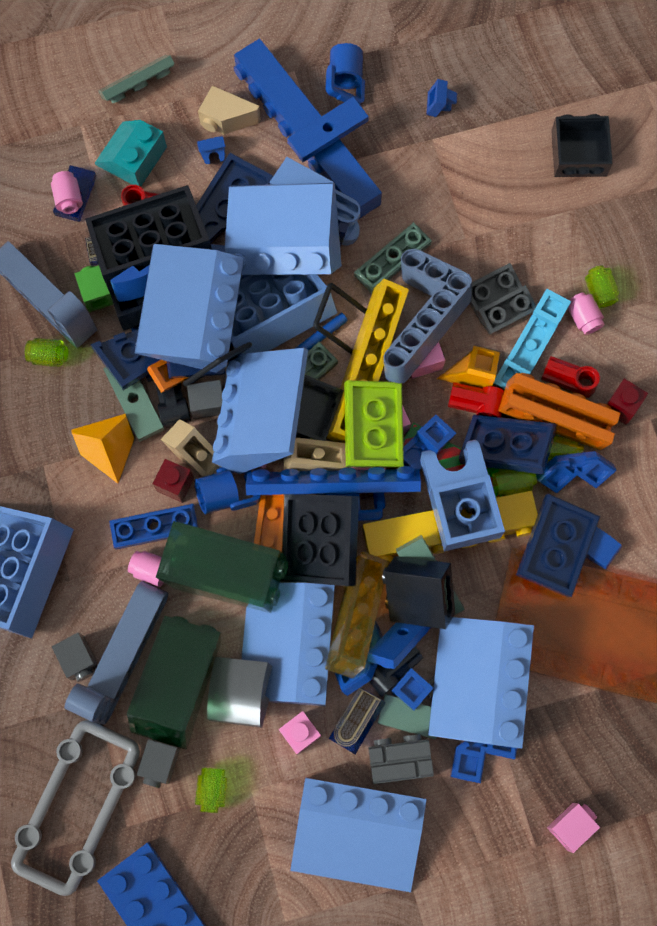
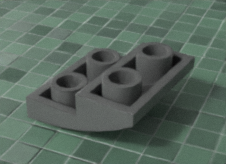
[470,263,536,334]
[207,657,272,728]

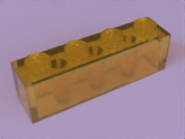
[325,551,389,679]

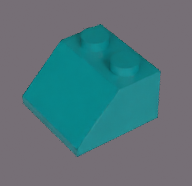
[95,120,167,187]

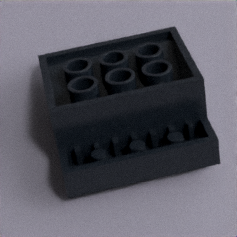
[85,185,212,331]

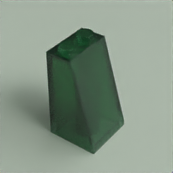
[156,521,288,613]
[127,616,221,750]

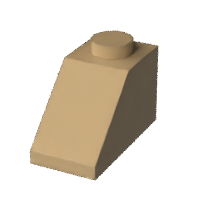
[198,86,261,135]
[161,419,221,477]
[284,437,347,471]

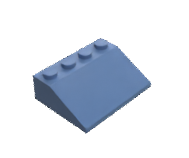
[225,183,342,275]
[135,244,243,373]
[230,274,337,358]
[212,348,308,474]
[0,506,74,639]
[241,583,335,707]
[428,617,534,748]
[290,778,426,892]

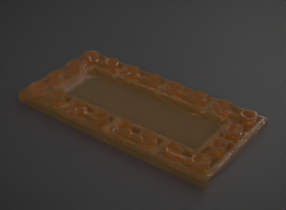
[495,548,657,704]

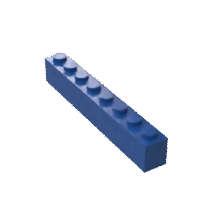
[234,38,382,220]

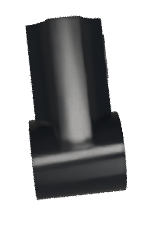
[155,383,191,428]
[369,646,424,697]

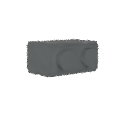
[368,734,434,784]

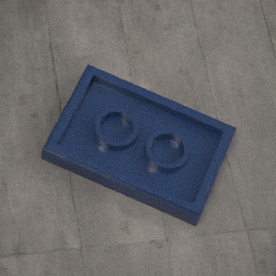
[459,415,557,475]
[516,494,600,597]

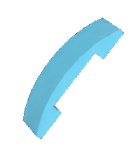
[493,289,571,390]

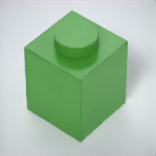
[74,265,113,312]

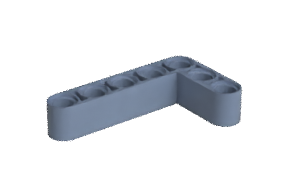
[0,241,97,349]
[383,249,472,383]
[64,581,168,725]

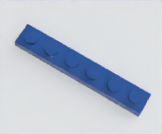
[246,466,421,495]

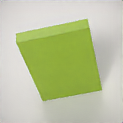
[344,380,404,468]

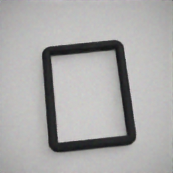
[313,283,367,354]
[183,342,252,386]

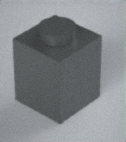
[187,380,224,419]
[51,633,98,682]
[137,739,180,788]

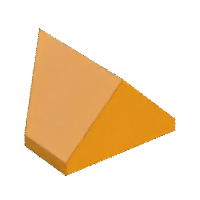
[437,345,500,388]
[71,414,134,483]

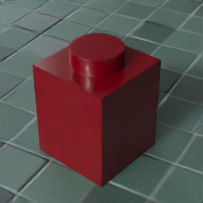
[607,378,648,425]
[152,459,194,503]

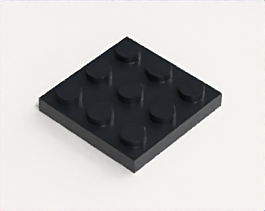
[281,494,359,586]

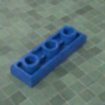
[287,97,369,163]
[109,504,199,550]
[367,622,432,669]

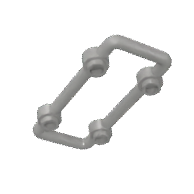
[11,720,140,896]

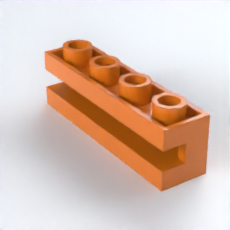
[498,373,620,450]

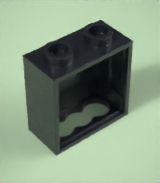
[551,114,613,177]
[296,375,344,441]
[382,556,455,630]

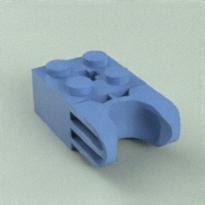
[270,157,360,246]
[420,440,505,552]

